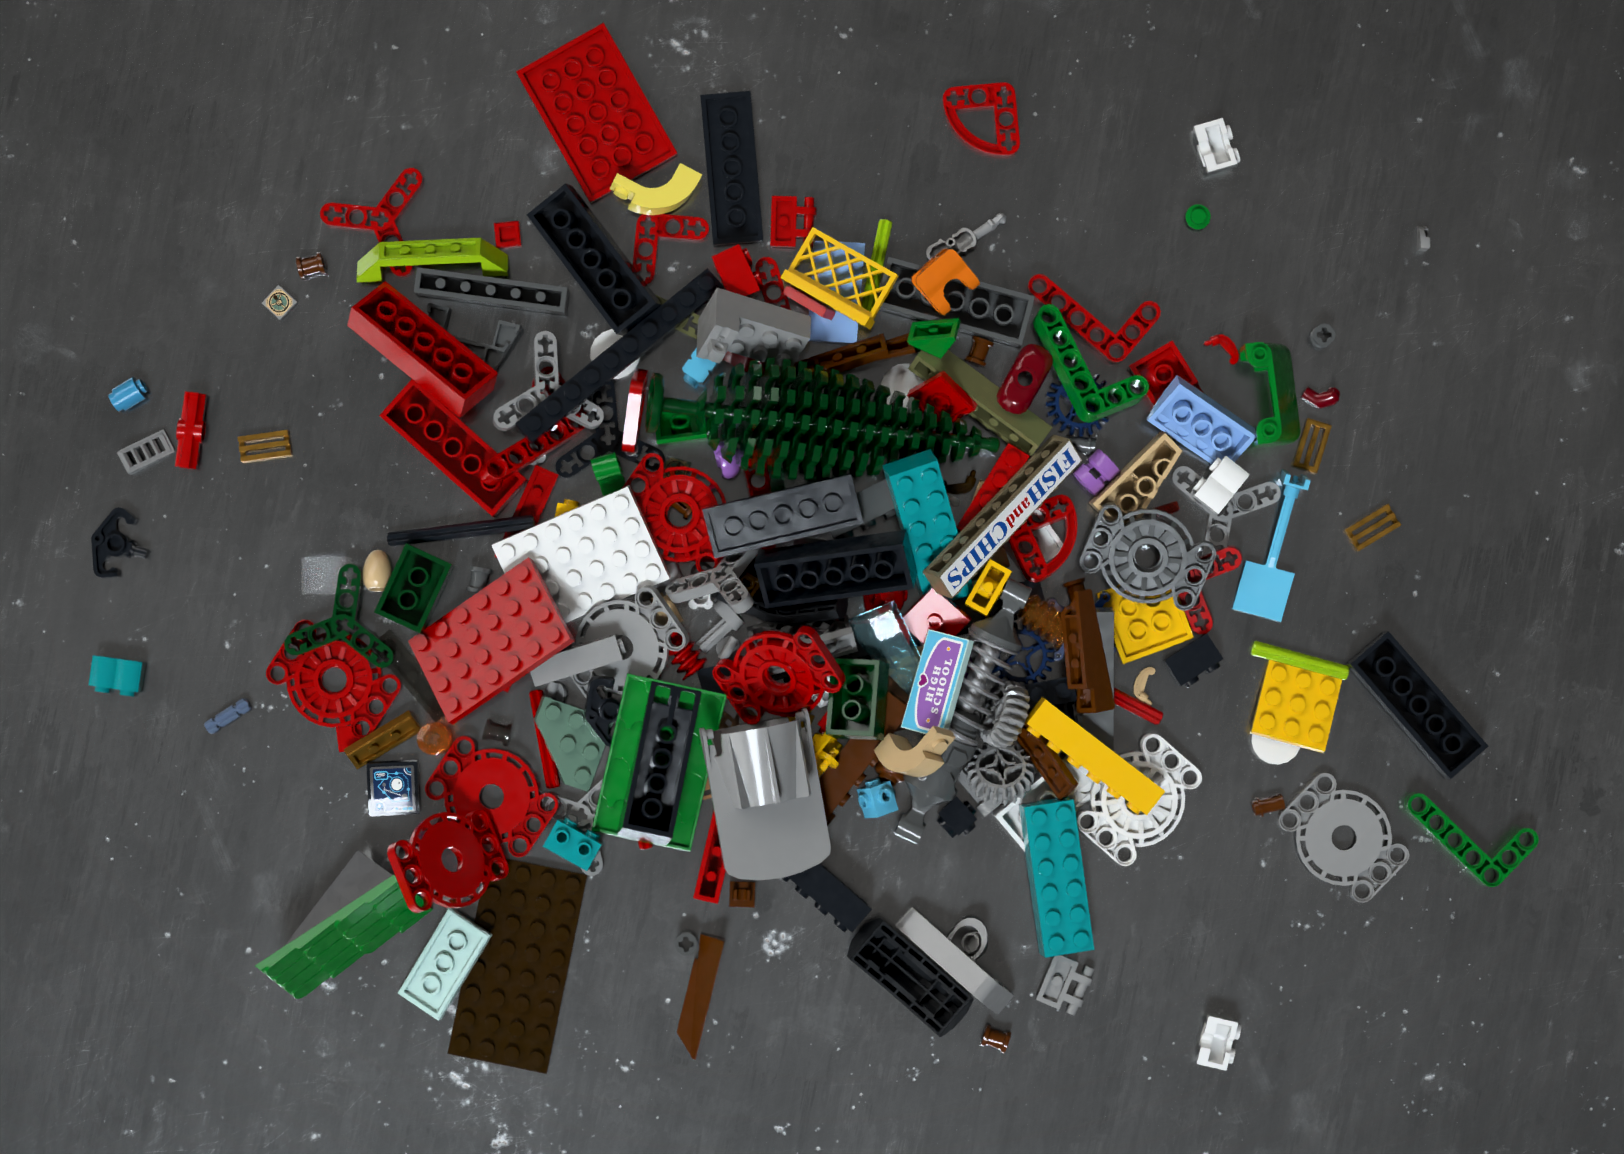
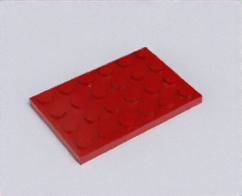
[516,22,678,204]
[408,557,575,725]

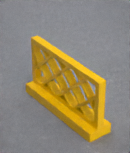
[780,227,899,330]

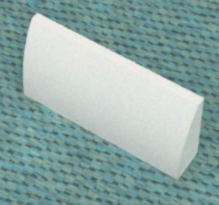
[992,752,1101,851]

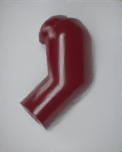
[1301,386,1340,408]

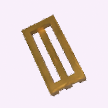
[1292,418,1332,474]
[237,430,292,462]
[1344,504,1401,552]

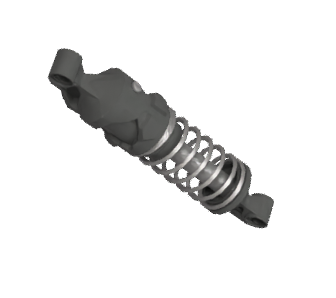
[894,578,1032,844]

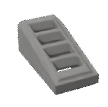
[117,429,176,475]

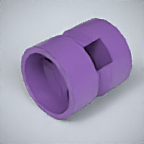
[1073,449,1120,496]

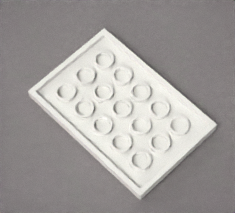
[492,485,671,623]

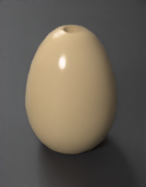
[362,550,392,592]

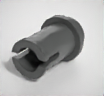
[1066,435,1097,456]

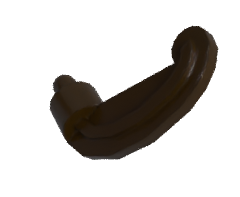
[943,470,977,495]

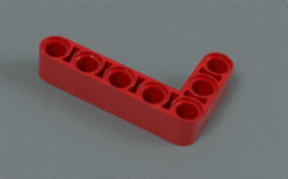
[1027,274,1161,364]
[479,366,588,486]

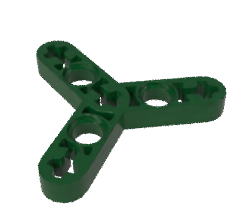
[284,564,395,668]

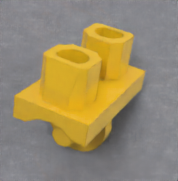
[812,732,843,777]

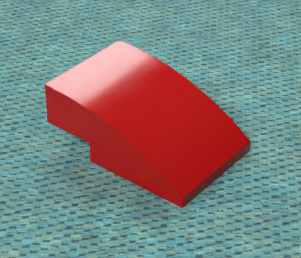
[1129,340,1204,409]

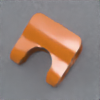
[911,249,980,315]

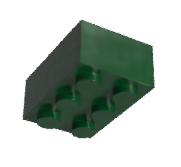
[374,543,455,634]
[825,659,889,740]

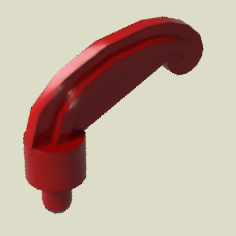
[1204,334,1239,365]

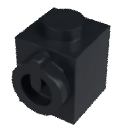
[937,796,977,838]

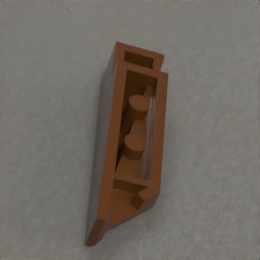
[793,333,918,378]
[1061,589,1115,713]
[677,934,725,1060]

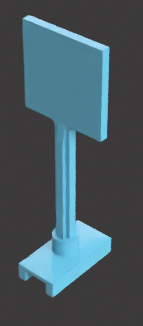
[1232,469,1311,622]

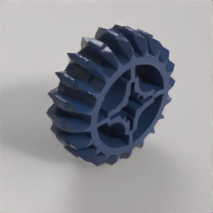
[1045,370,1114,437]
[991,622,1055,685]

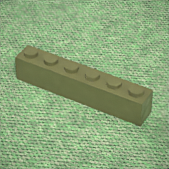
[908,350,1053,459]

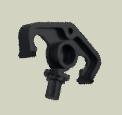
[91,507,149,578]
[584,676,621,747]

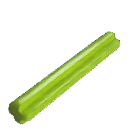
[862,219,892,311]
[1251,641,1349,680]

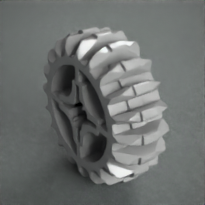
[979,680,1030,748]
[966,743,1034,806]

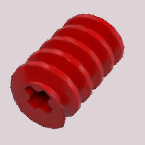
[662,624,707,681]

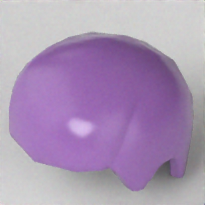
[714,441,740,479]

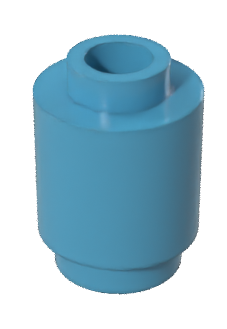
[108,377,148,412]

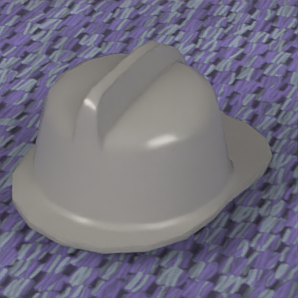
[942,918,989,970]

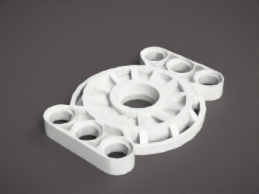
[1076,733,1202,866]

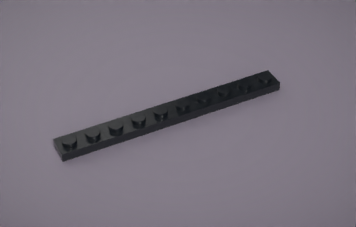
[515,268,724,444]

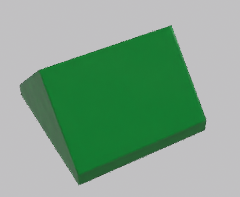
[656,412,708,447]

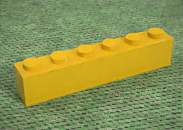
[1025,697,1165,815]

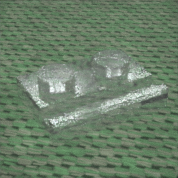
[301,557,353,595]

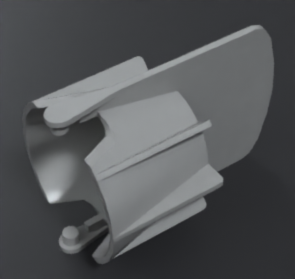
[699,708,831,880]

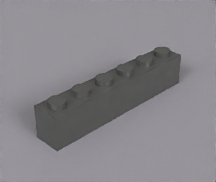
[414,267,569,315]
[1077,607,1114,751]

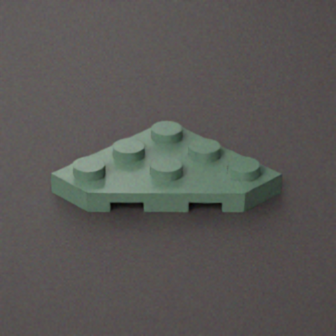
[534,695,614,792]

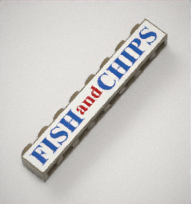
[923,434,1082,598]

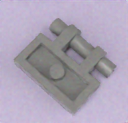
[1036,955,1095,1016]

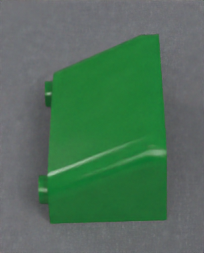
[1238,342,1301,449]

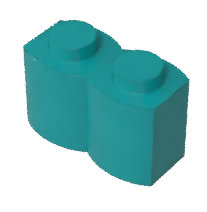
[88,655,146,697]

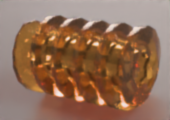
[1018,595,1064,648]
[417,722,453,755]

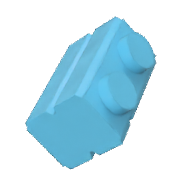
[682,348,719,389]

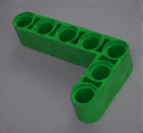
[1033,304,1149,423]
[590,452,626,496]
[1404,793,1539,887]

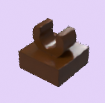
[729,881,755,908]

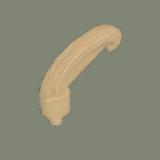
[1133,667,1155,706]

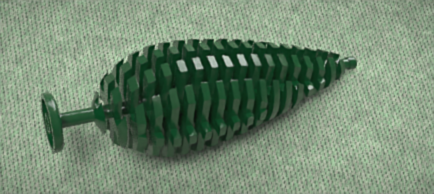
[645,358,1000,480]

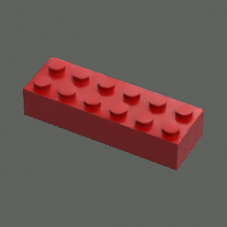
[347,281,498,418]
[379,379,528,518]

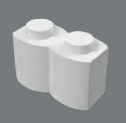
[1193,456,1250,515]

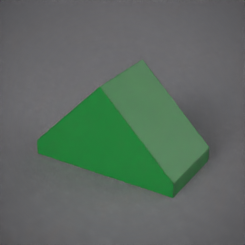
[907,318,961,359]

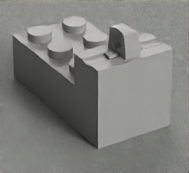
[696,288,811,367]

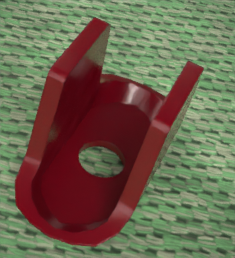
[997,344,1053,414]

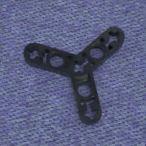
[555,380,665,479]

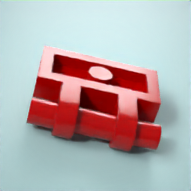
[770,196,817,248]

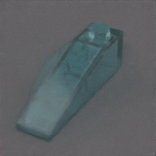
[848,601,921,696]

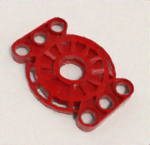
[622,453,726,572]
[266,620,402,739]
[713,626,845,725]
[425,735,560,857]
[387,809,509,913]

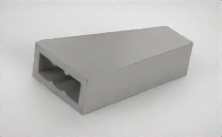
[530,634,626,687]

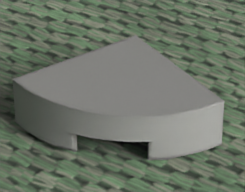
[1417,226,1430,251]

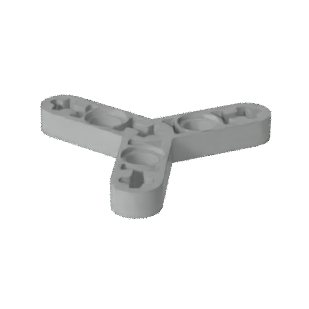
[493,331,604,431]
[1171,466,1281,571]
[665,548,761,614]
[531,779,604,876]

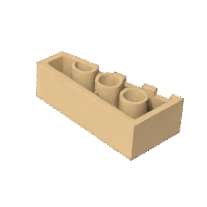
[1088,432,1182,524]

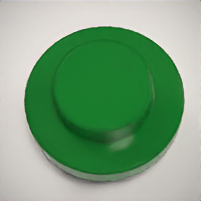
[1185,204,1211,230]

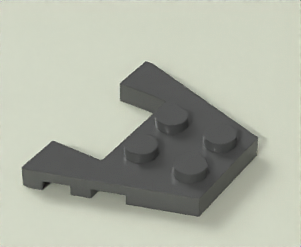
[427,303,523,371]

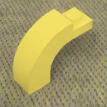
[610,163,702,215]

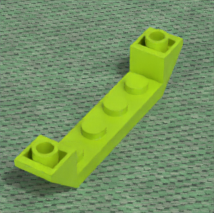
[356,238,509,283]

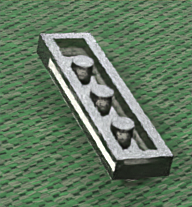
[373,629,445,722]

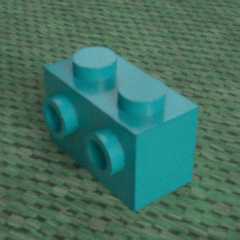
[543,817,604,871]

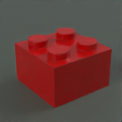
[711,244,763,299]

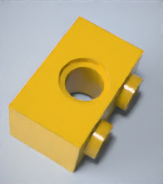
[965,559,1012,617]

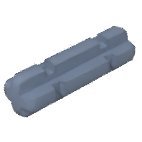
[204,698,251,734]

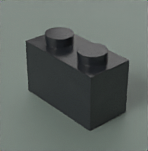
[1163,633,1223,688]

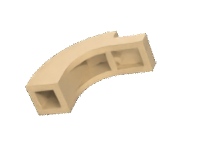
[874,726,956,777]

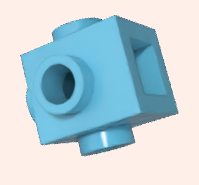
[857,778,899,818]

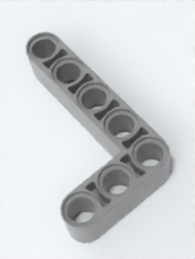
[895,907,1014,1015]

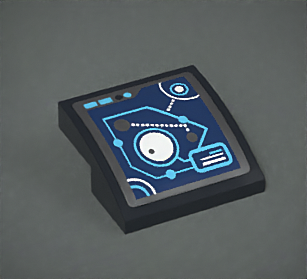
[367,760,420,816]

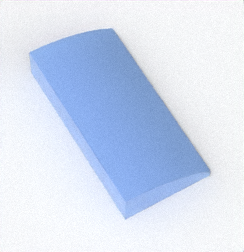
[808,241,865,345]
[1147,375,1256,464]

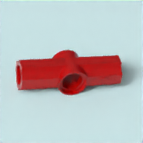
[175,392,207,470]

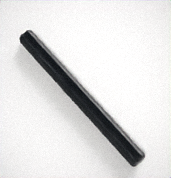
[387,515,535,546]

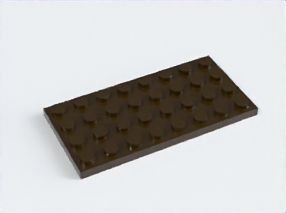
[447,858,588,1074]

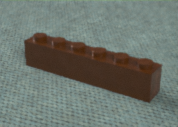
[819,689,907,826]

